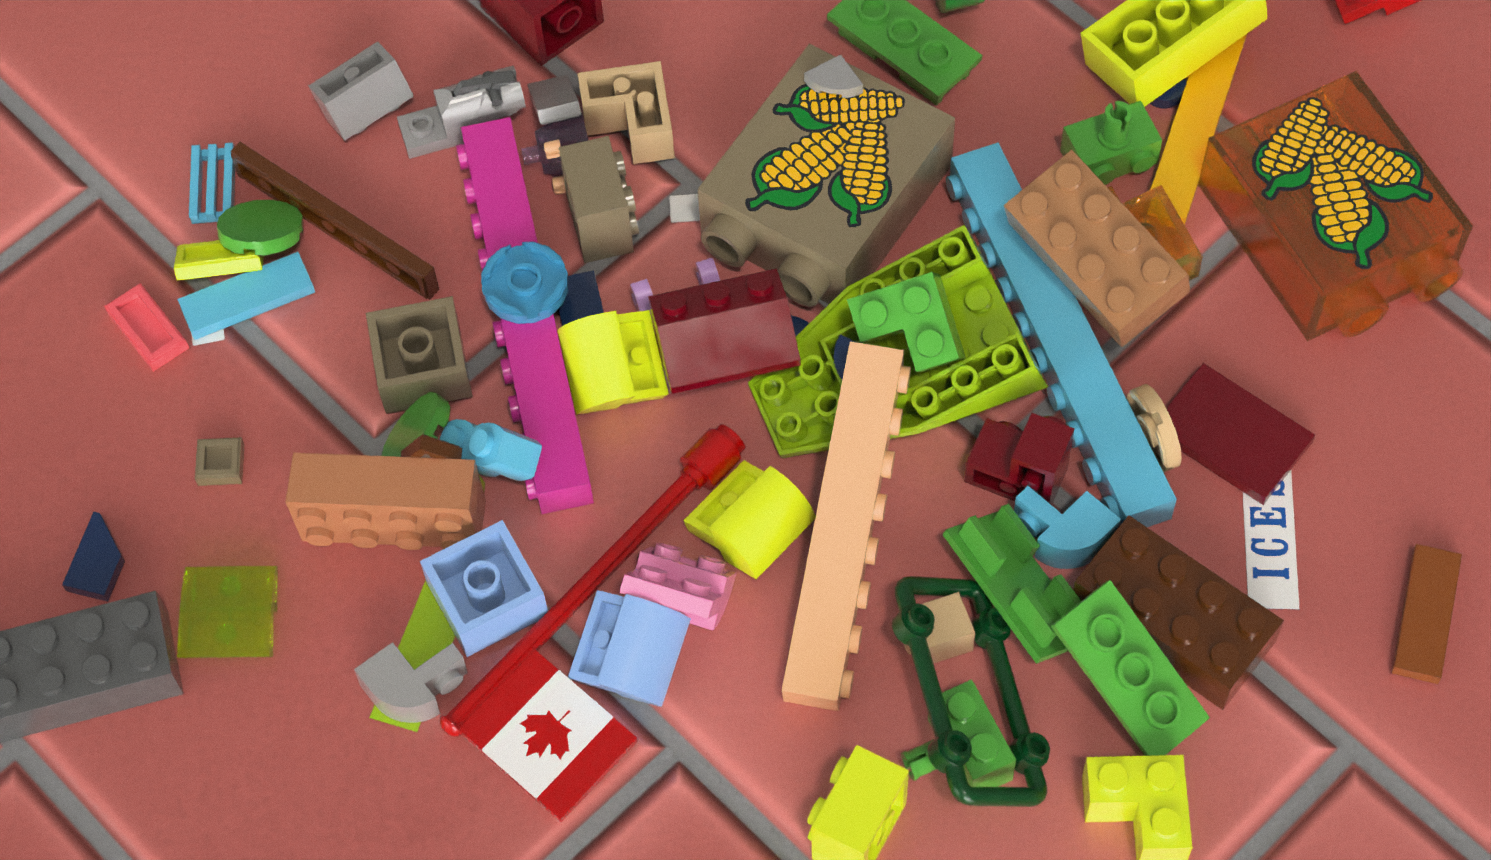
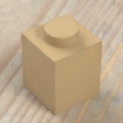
[903,592,975,663]

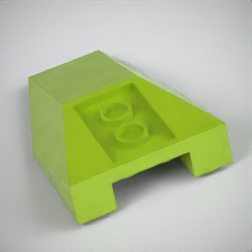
[748,225,1048,458]

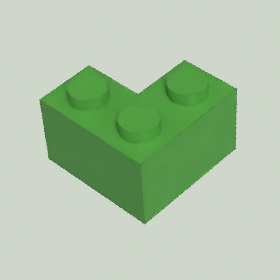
[847,272,966,372]

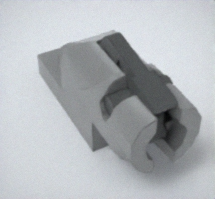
[397,65,526,159]

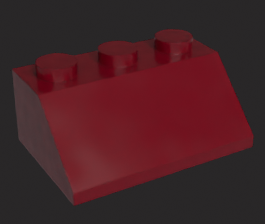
[648,268,801,394]

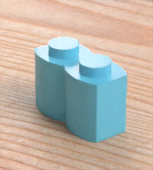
[439,419,542,481]

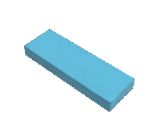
[177,252,315,340]

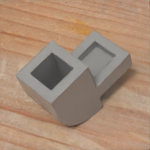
[354,642,467,723]

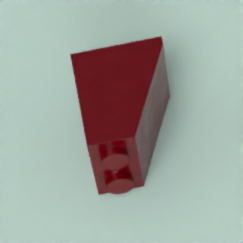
[479,0,604,66]

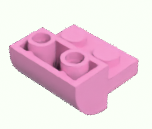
[620,543,737,630]

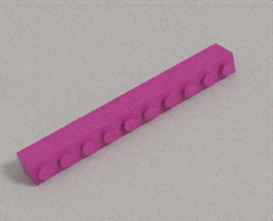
[456,117,594,515]

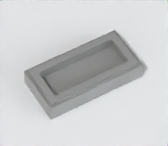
[527,75,582,125]

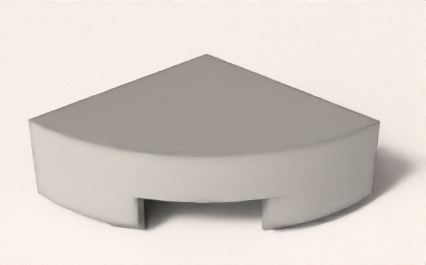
[804,54,863,98]

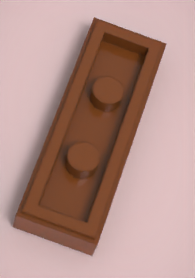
[1391,544,1462,684]

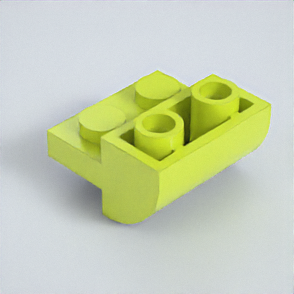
[557,310,669,415]
[683,460,816,579]

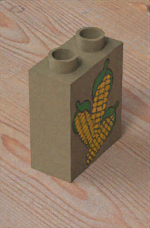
[697,43,955,307]

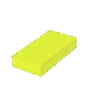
[174,240,264,281]

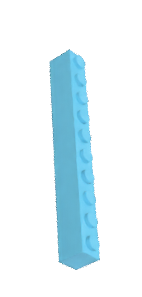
[946,142,1177,527]

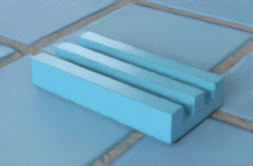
[189,143,235,224]

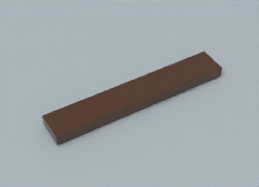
[230,142,439,300]

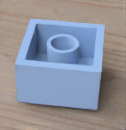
[420,520,548,657]

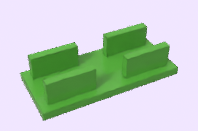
[827,0,982,106]
[942,504,1081,664]
[1051,580,1210,756]

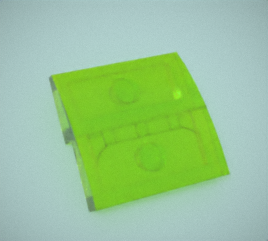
[177,566,278,658]

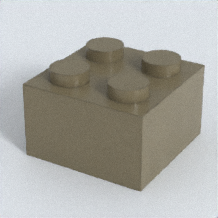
[558,136,639,263]
[366,296,473,414]

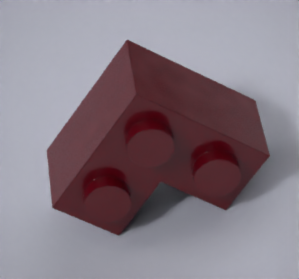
[964,413,1075,505]

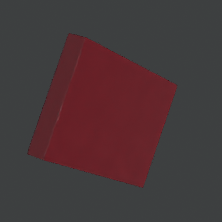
[1166,363,1315,505]

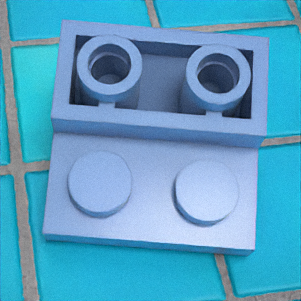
[568,590,691,707]

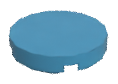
[481,242,568,324]

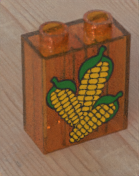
[1198,71,1473,341]

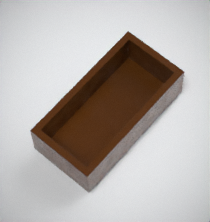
[1073,515,1284,710]

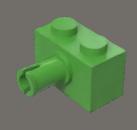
[1060,101,1162,185]
[901,679,1016,787]

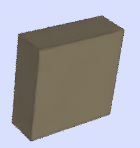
[195,437,245,486]

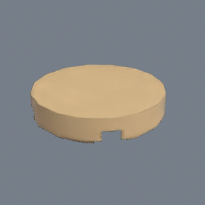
[1126,384,1182,472]

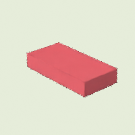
[104,283,189,372]

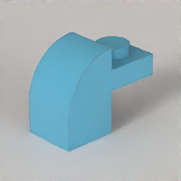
[1014,486,1121,569]

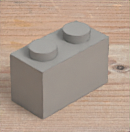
[308,41,414,140]

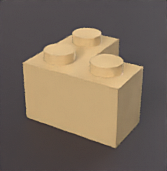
[578,61,675,164]

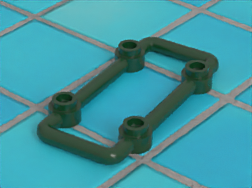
[892,576,1050,807]

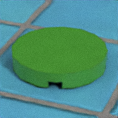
[217,200,304,256]
[381,392,451,457]

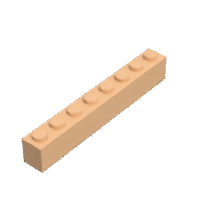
[782,342,911,711]

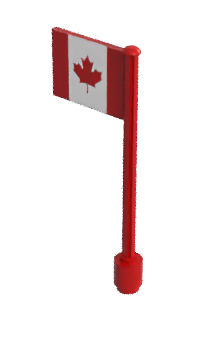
[439,424,746,823]

